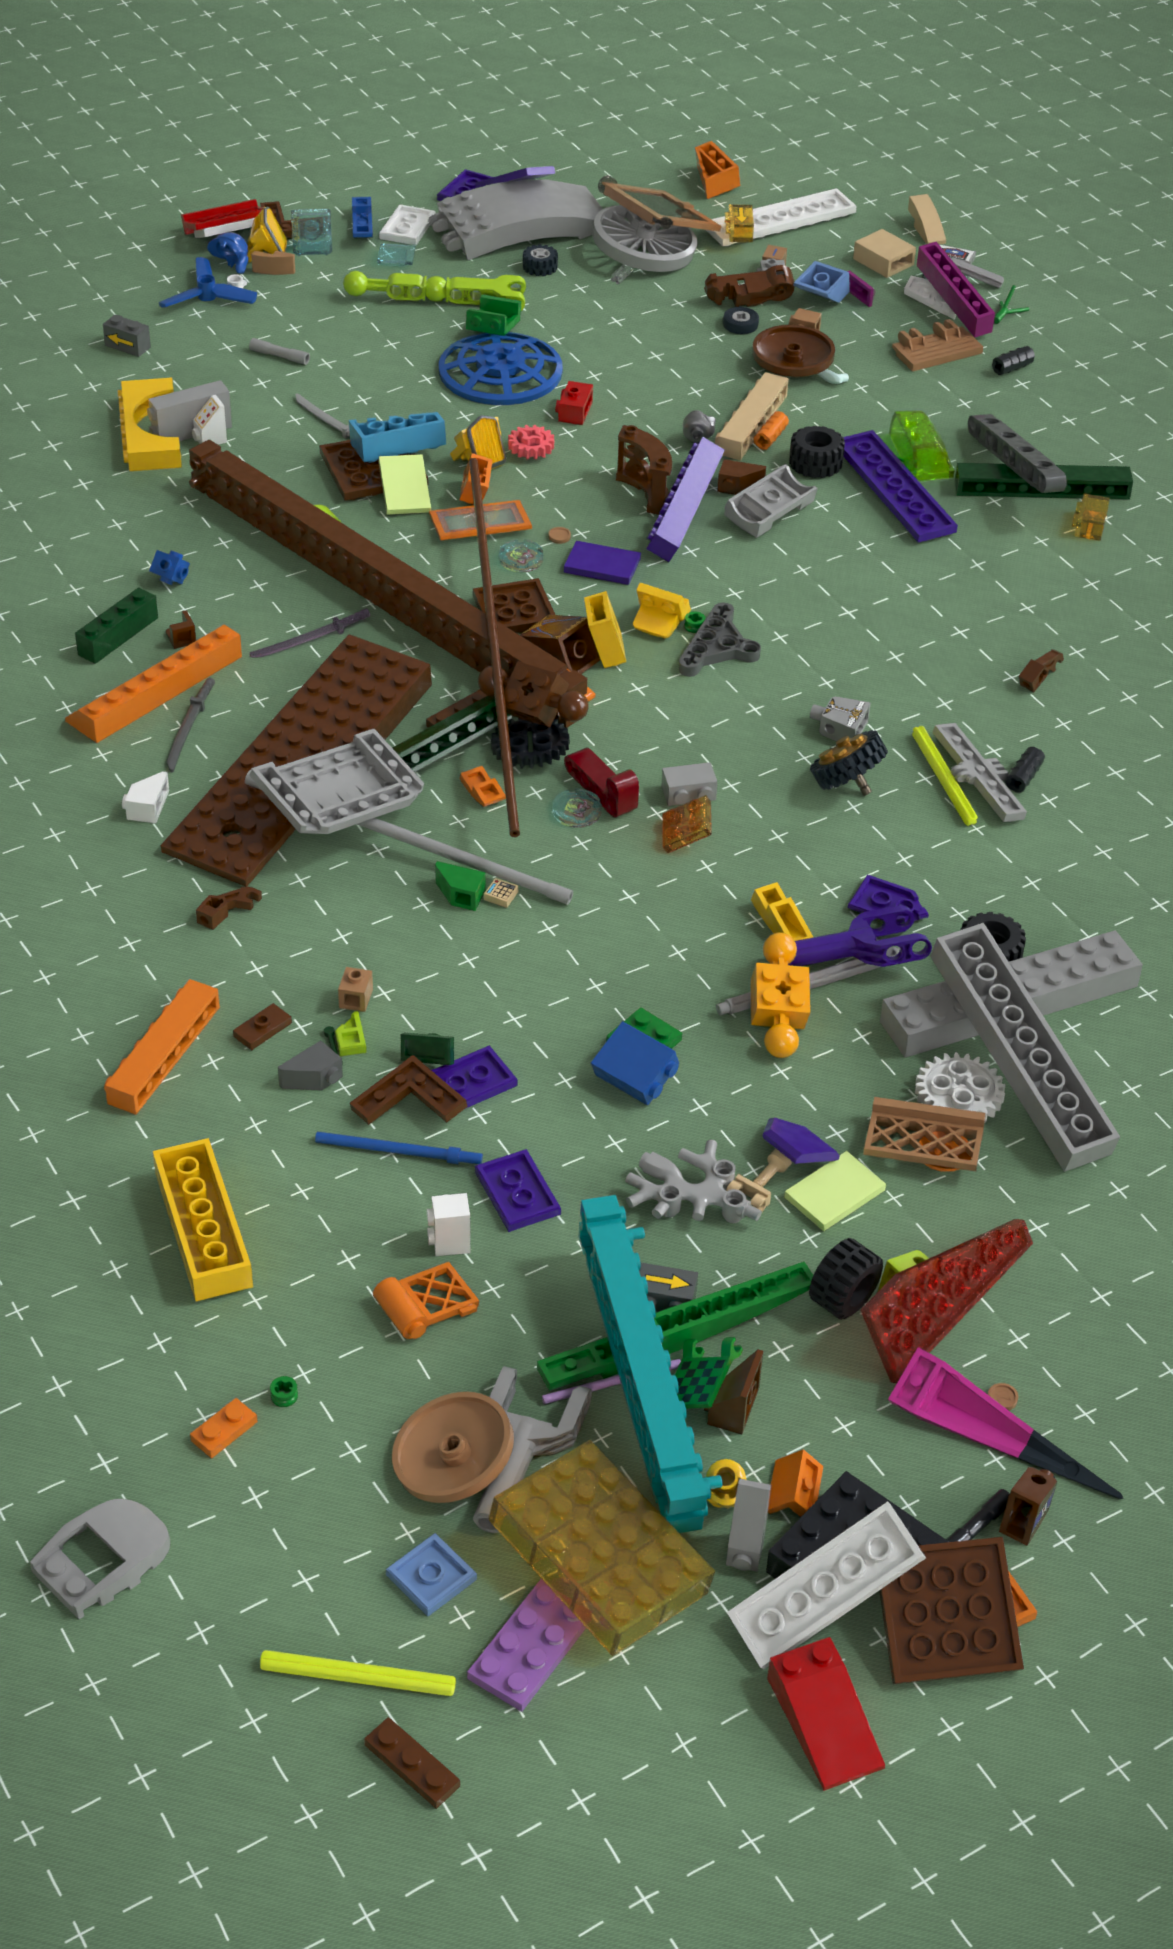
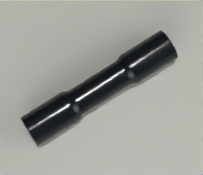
[946,1489,1010,1542]

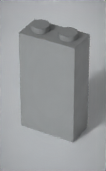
[147,380,232,441]

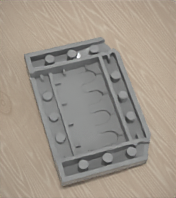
[250,729,424,834]

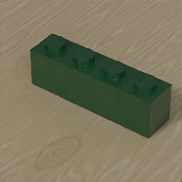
[75,587,158,664]

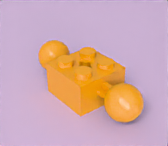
[751,933,810,1058]

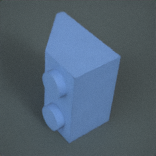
[794,261,850,303]

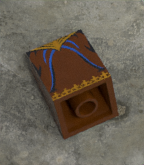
[520,615,601,674]

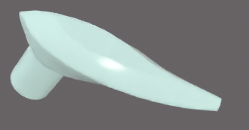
[817,369,849,384]

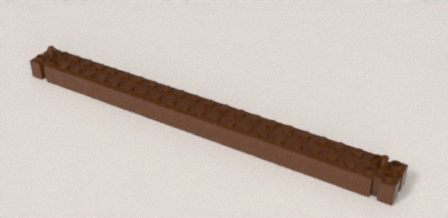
[189,439,587,728]

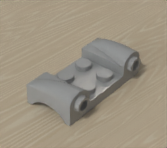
[724,464,818,538]

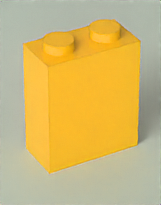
[584,591,626,668]

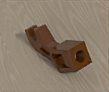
[1018,649,1064,692]
[196,887,262,930]

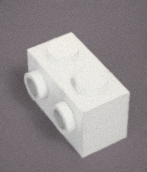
[427,1193,470,1256]

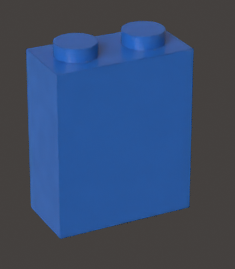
[591,1021,679,1105]

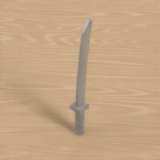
[295,393,350,439]

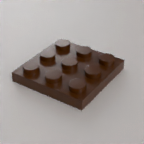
[473,578,555,633]

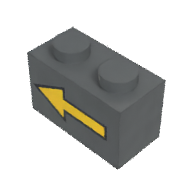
[103,315,151,357]
[639,1262,699,1312]

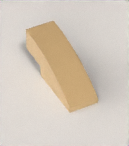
[908,194,946,244]

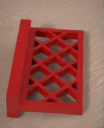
[181,199,264,235]

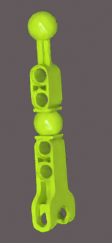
[343,271,526,311]

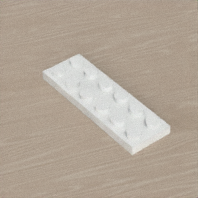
[727,1502,926,1670]

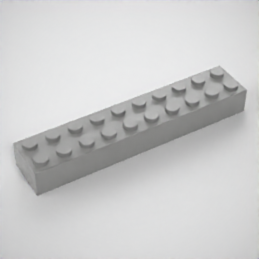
[930,923,1120,1172]
[880,930,1143,1058]

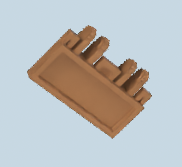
[892,319,983,372]

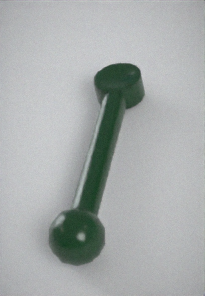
[324,1026,343,1065]

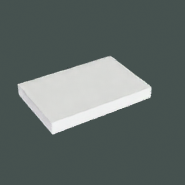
[379,205,436,246]
[194,218,255,238]

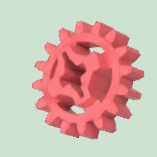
[508,425,554,460]

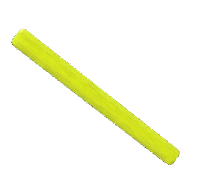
[912,726,978,826]
[260,1650,456,1696]

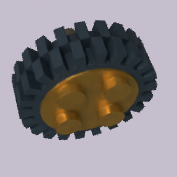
[810,730,888,796]

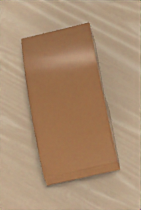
[251,251,295,275]

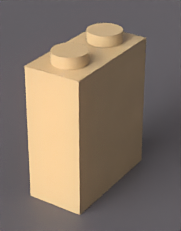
[853,229,916,278]

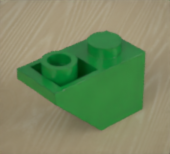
[435,861,486,911]

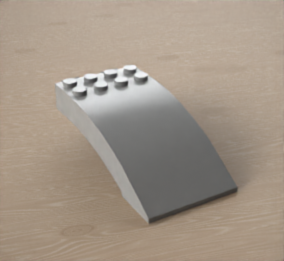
[428,179,603,260]

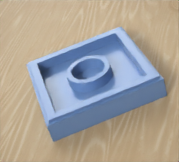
[386,1533,477,1617]

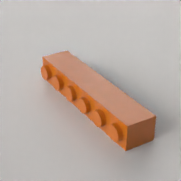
[104,979,220,1115]

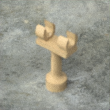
[726,1148,792,1212]

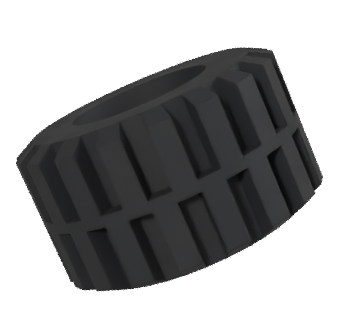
[789,426,845,478]
[960,912,1026,962]
[809,1238,883,1320]

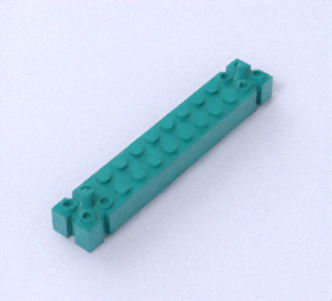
[578,1195,723,1536]

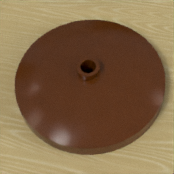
[752,325,835,377]

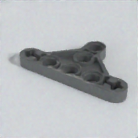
[679,602,761,677]

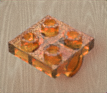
[662,795,712,853]

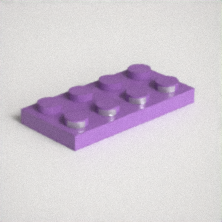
[467,1578,595,1712]

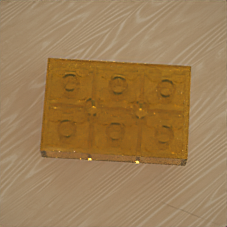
[488,1440,716,1656]

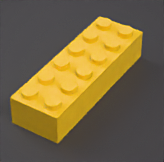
[153,1138,253,1302]

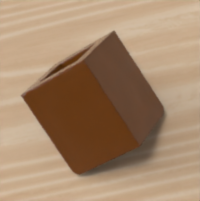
[166,610,196,649]

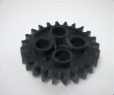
[491,718,570,769]

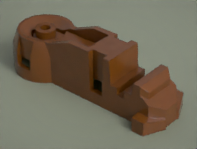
[704,265,795,307]

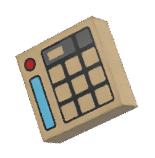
[484,878,518,908]

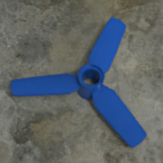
[159,257,257,307]

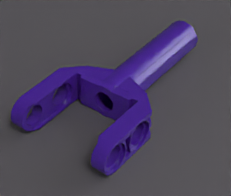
[769,905,932,967]

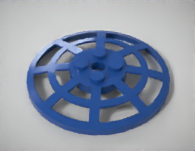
[439,332,563,405]

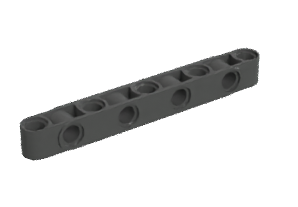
[968,414,1066,493]

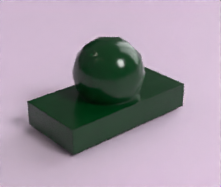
[401,1032,454,1065]

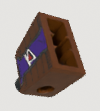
[999,1467,1057,1546]

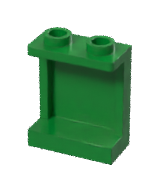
[466,295,521,336]

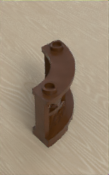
[616,425,672,515]

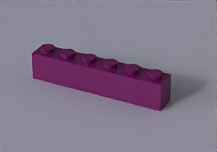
[917,241,995,338]

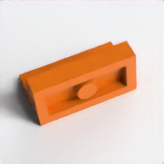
[768,1449,823,1517]

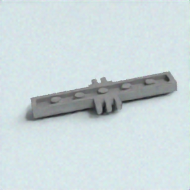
[932,723,1027,822]

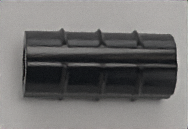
[992,346,1035,375]
[1005,747,1045,793]

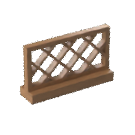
[863,1097,986,1171]

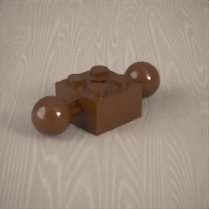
[478,661,589,728]

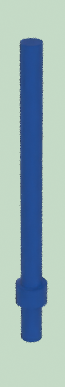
[315,1131,483,1165]

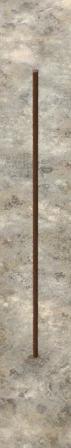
[469,458,520,838]

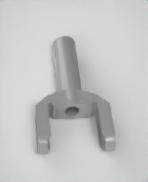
[473,1366,592,1533]

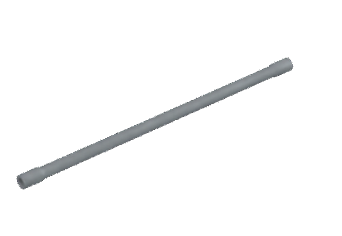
[245,770,573,905]

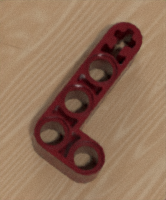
[564,747,639,818]

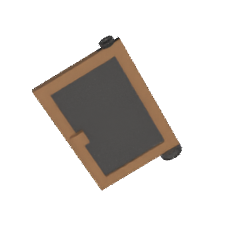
[598,175,722,232]

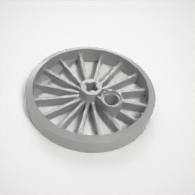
[593,205,697,272]

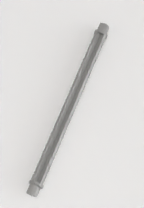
[716,947,900,1016]

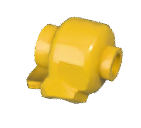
[706,1459,746,1509]

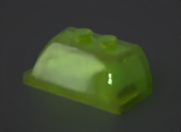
[889,411,955,481]

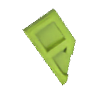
[335,1011,367,1057]

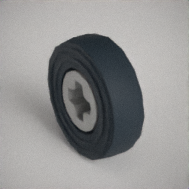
[723,307,759,334]

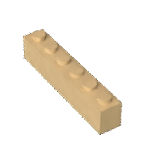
[715,372,789,461]

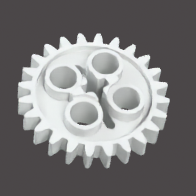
[915,1052,1005,1122]

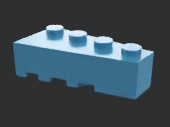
[348,412,446,462]

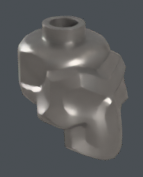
[683,410,716,443]

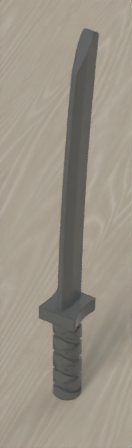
[167,677,215,773]

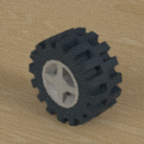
[523,244,558,276]

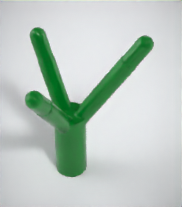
[994,285,1030,324]

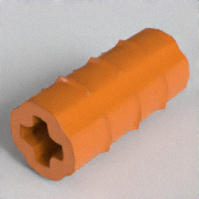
[754,411,789,450]

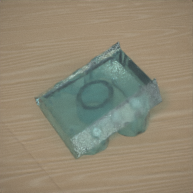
[291,209,332,256]

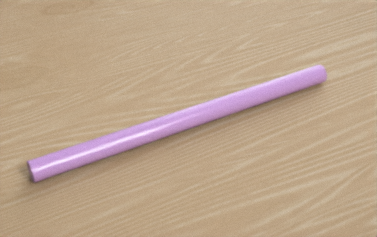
[542,1359,681,1404]

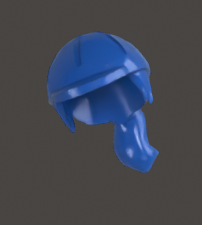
[207,232,248,274]

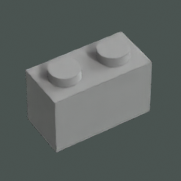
[661,762,717,806]

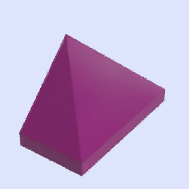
[847,271,876,307]

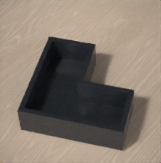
[766,1471,949,1579]

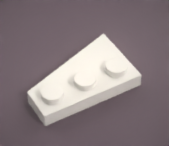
[904,276,957,320]

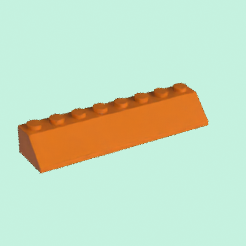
[65,624,242,743]

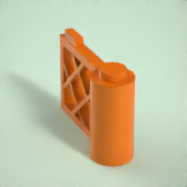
[373,1262,479,1339]

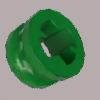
[684,611,705,633]
[270,1376,298,1407]

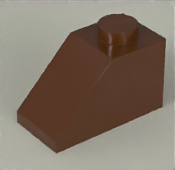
[717,459,767,495]

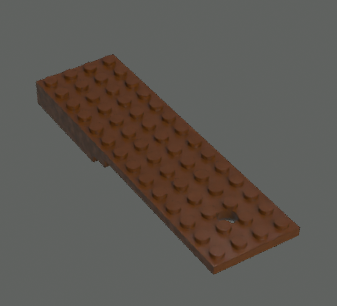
[160,634,432,887]

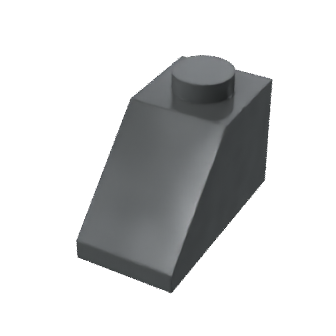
[278,1040,343,1090]

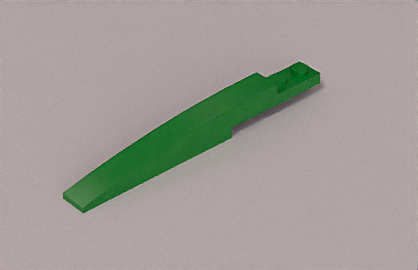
[537,1261,813,1391]

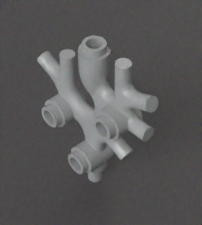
[625,1140,762,1223]

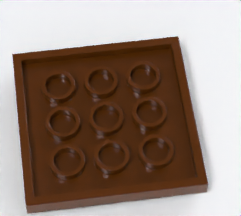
[319,440,429,500]
[879,1537,1024,1685]

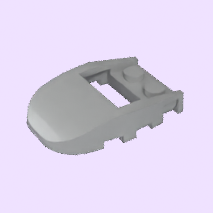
[30,1499,170,1619]

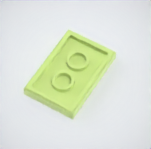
[379,455,431,515]
[784,1151,886,1231]

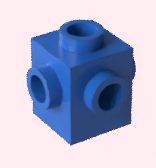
[149,550,190,585]

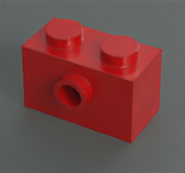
[555,381,593,425]

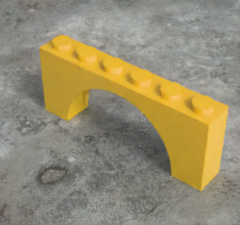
[118,378,182,472]

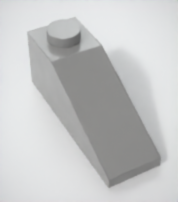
[726,1478,771,1572]

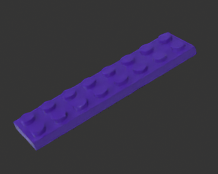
[843,430,958,542]

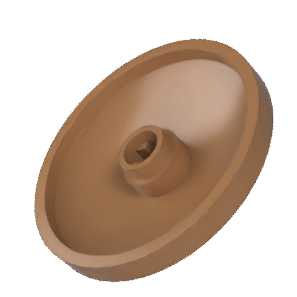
[392,1392,514,1503]

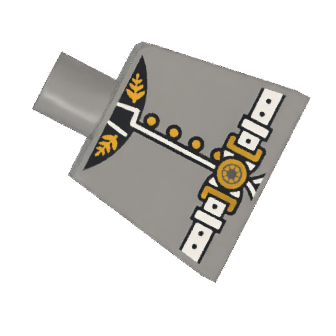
[810,696,871,741]

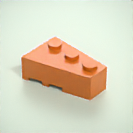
[695,141,740,199]

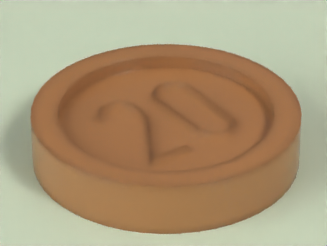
[549,527,571,544]
[988,1383,1018,1410]

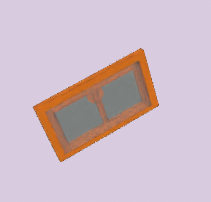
[429,500,532,540]

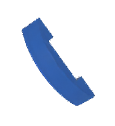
[352,197,373,238]

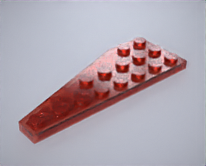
[860,1219,1033,1384]

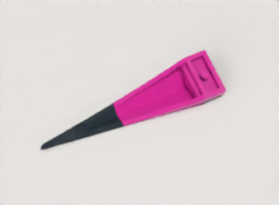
[888,1347,1123,1499]

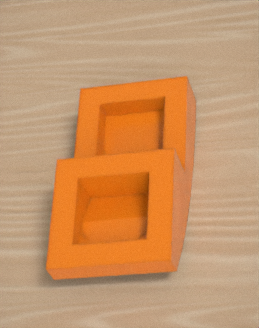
[460,766,506,807]

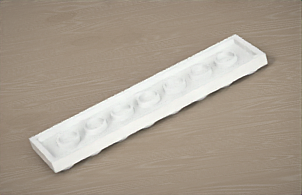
[706,188,856,246]

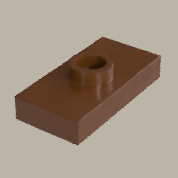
[233,1003,292,1051]

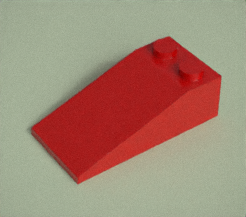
[767,1637,885,1791]

